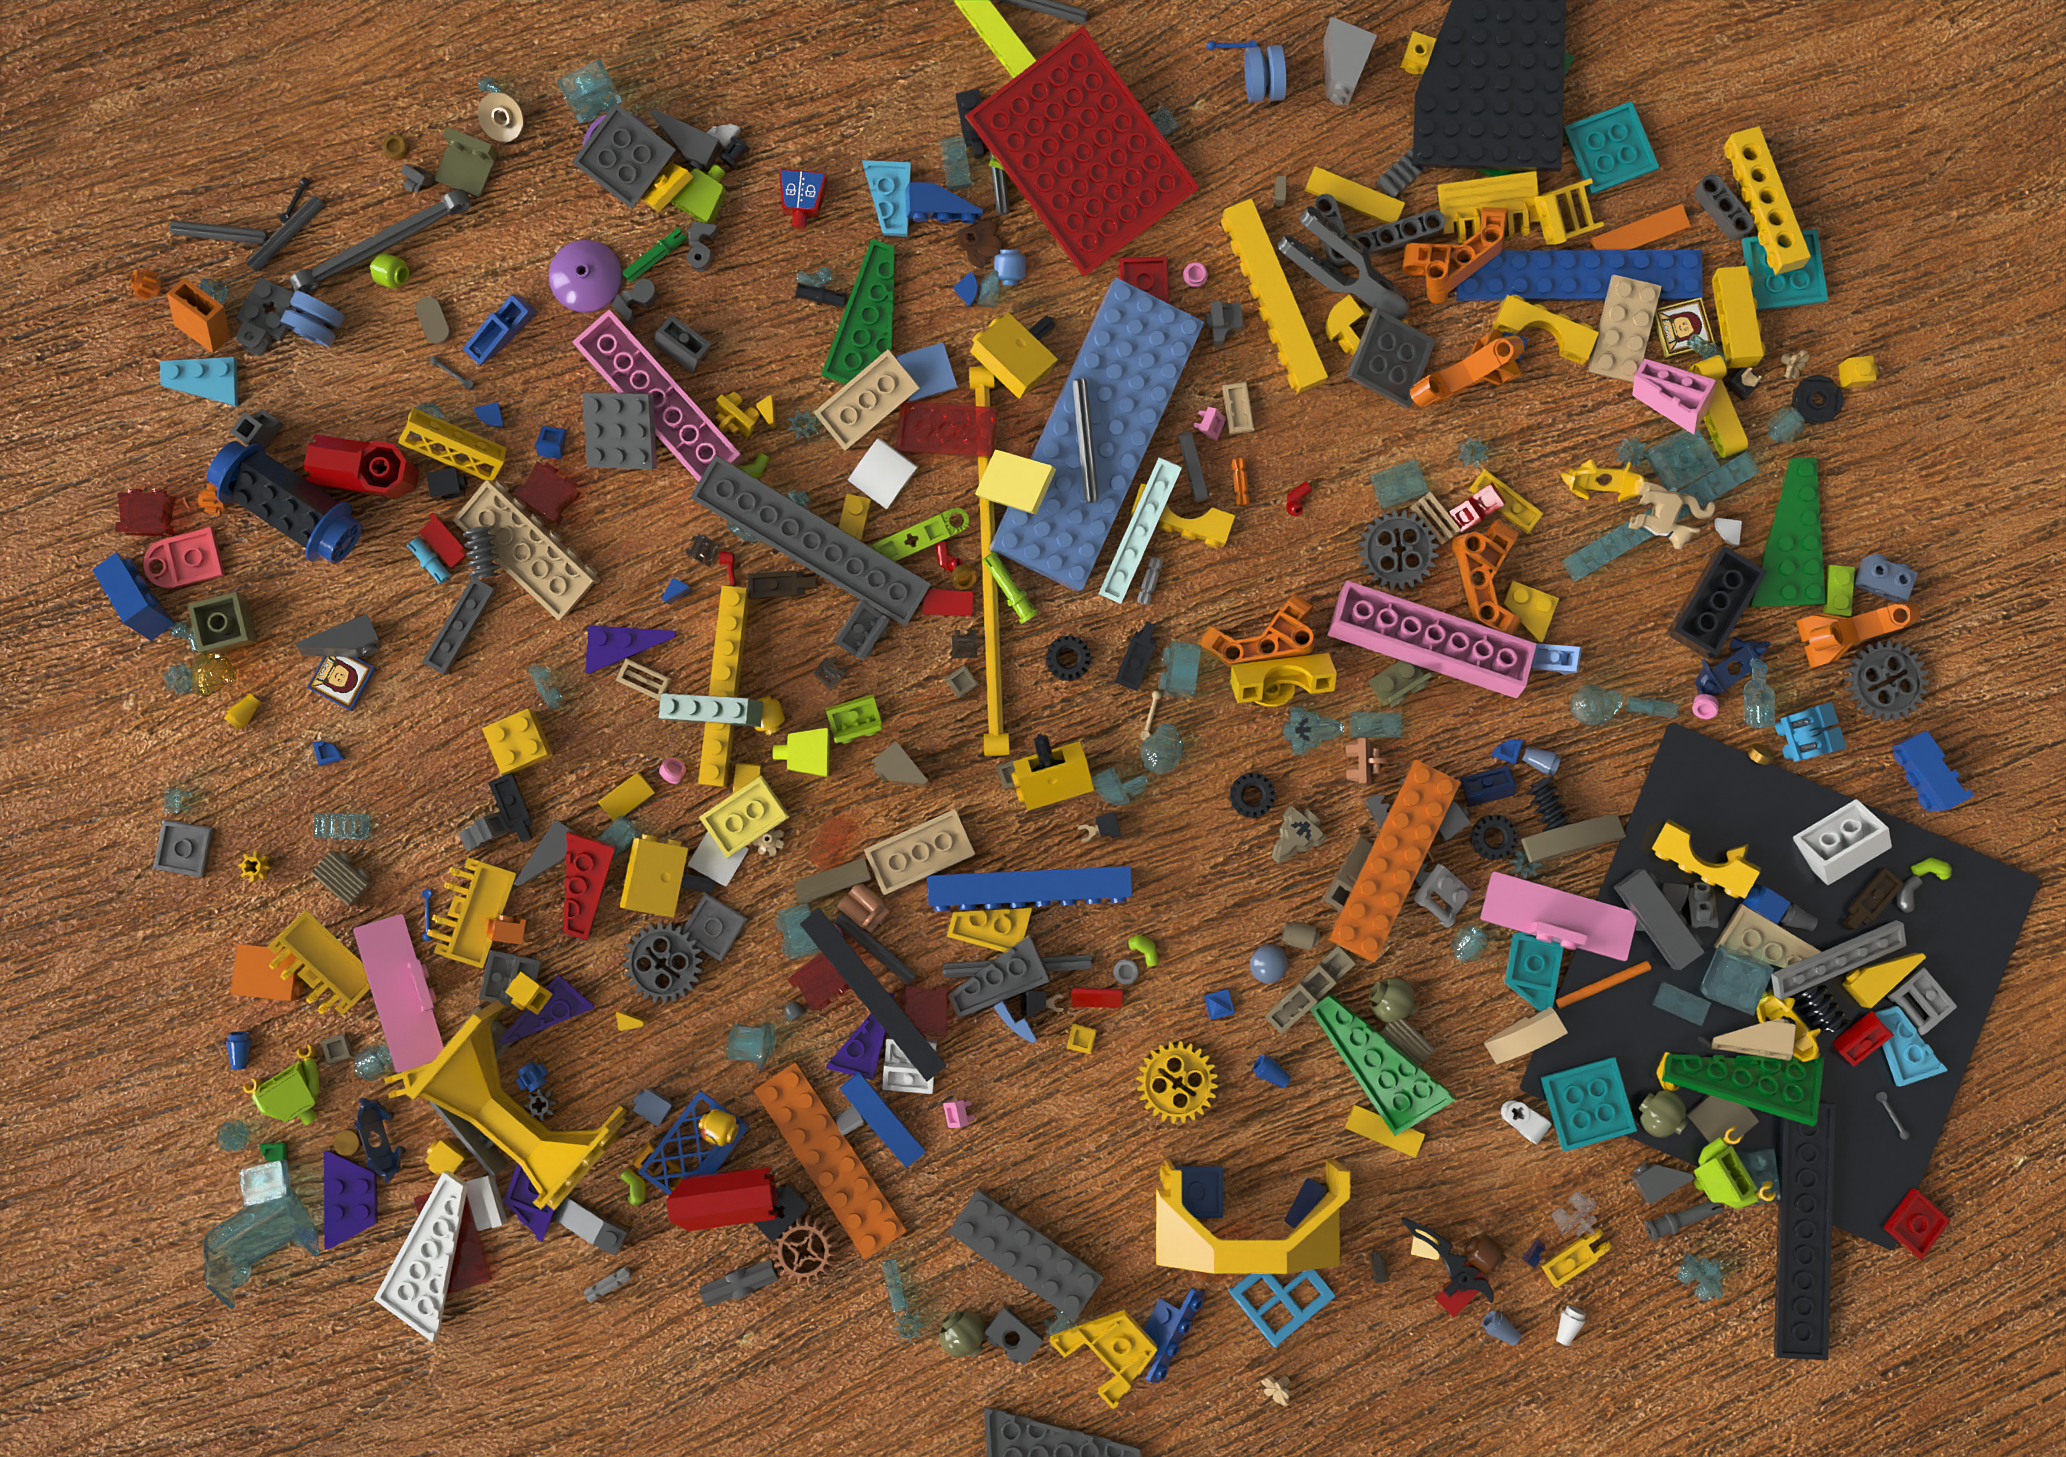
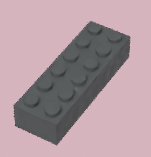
[948,1187,1104,1320]

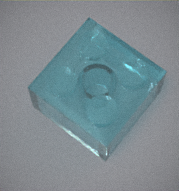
[556,59,622,124]
[1644,428,1720,491]
[1158,641,1201,699]
[1700,944,1774,1015]

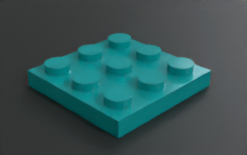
[1563,101,1660,196]
[1742,229,1828,311]
[1540,1057,1637,1152]

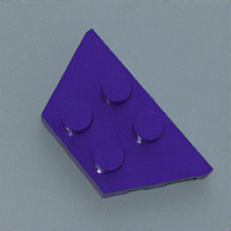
[324,1150,378,1250]
[503,1163,556,1242]

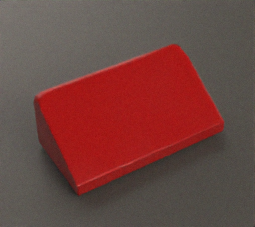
[1071,987,1122,1008]
[1833,1012,1894,1067]

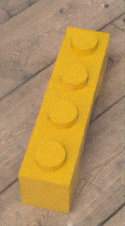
[1492,295,1599,365]
[1131,483,1235,549]
[1230,653,1337,703]
[1652,819,1761,898]

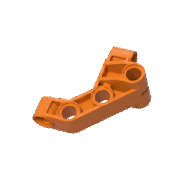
[1402,207,1508,304]
[1410,330,1524,407]
[1451,520,1522,636]
[1197,592,1315,668]
[1795,602,1920,668]

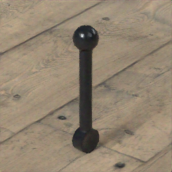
[279,177,310,223]

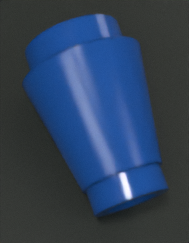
[225,1031,252,1070]
[1252,1054,1291,1089]

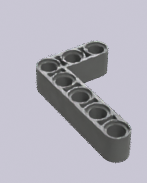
[1313,194,1445,268]

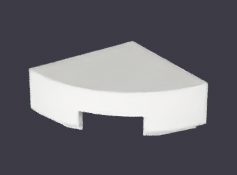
[707,124,741,149]
[1715,518,1742,547]

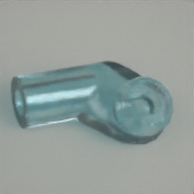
[170,622,198,652]

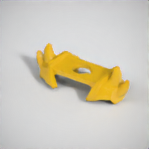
[1561,459,1648,502]
[1755,986,1821,1062]

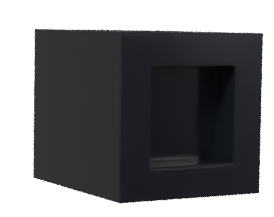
[426,468,468,502]

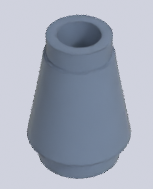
[1522,747,1562,776]
[1482,1310,1521,1346]

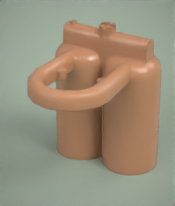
[837,882,890,933]

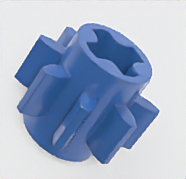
[515,1061,549,1092]

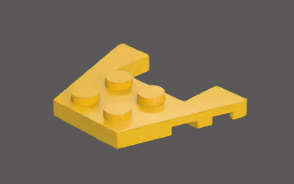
[1050,1310,1157,1409]

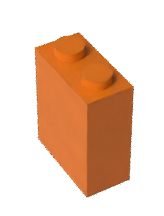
[167,277,230,353]
[230,944,305,1001]

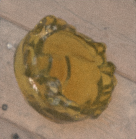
[191,653,237,697]

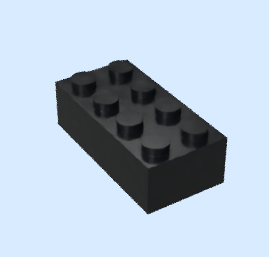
[1666,546,1767,659]

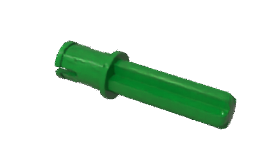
[623,227,688,283]

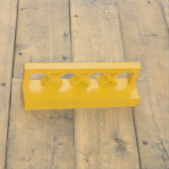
[398,407,507,480]

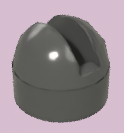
[784,1001,806,1023]

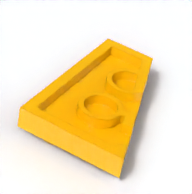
[946,908,1032,952]

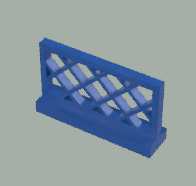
[638,1090,749,1195]

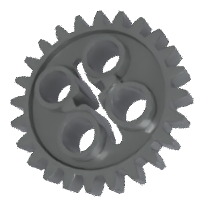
[1357,510,1439,591]
[1844,640,1929,722]
[622,921,705,1004]

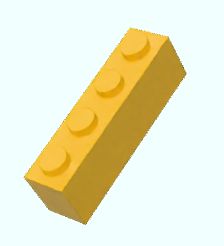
[1711,266,1765,369]

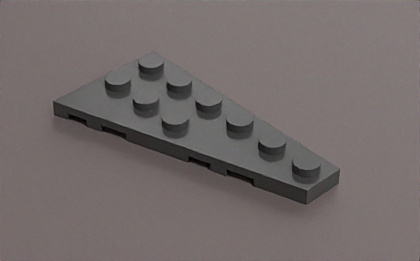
[984,1405,1141,1457]

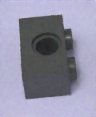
[985,1304,1043,1365]

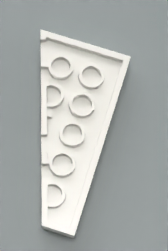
[374,1170,468,1342]

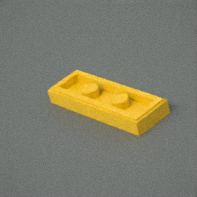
[1469,469,1544,534]
[1345,1104,1425,1158]

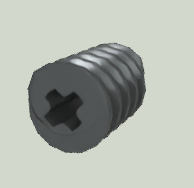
[463,525,501,578]

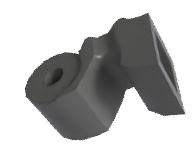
[687,222,720,272]
[611,279,658,327]
[458,812,510,853]

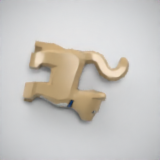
[1628,482,1715,549]

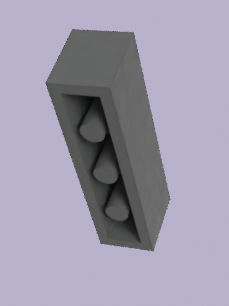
[1614,869,1705,970]

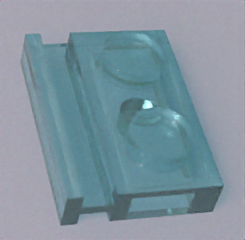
[1369,459,1429,510]
[239,1160,291,1207]

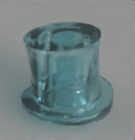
[727,1023,776,1070]

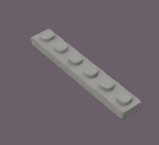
[1771,920,1906,1000]

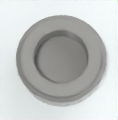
[1113,959,1139,984]

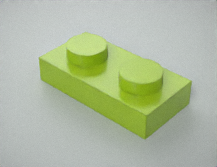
[1823,565,1855,617]

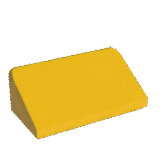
[598,772,655,823]

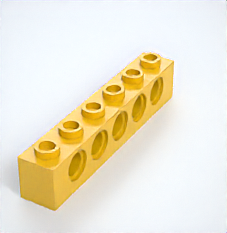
[1724,126,1811,275]

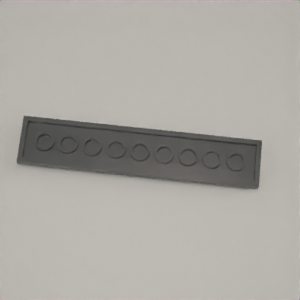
[690,454,931,626]

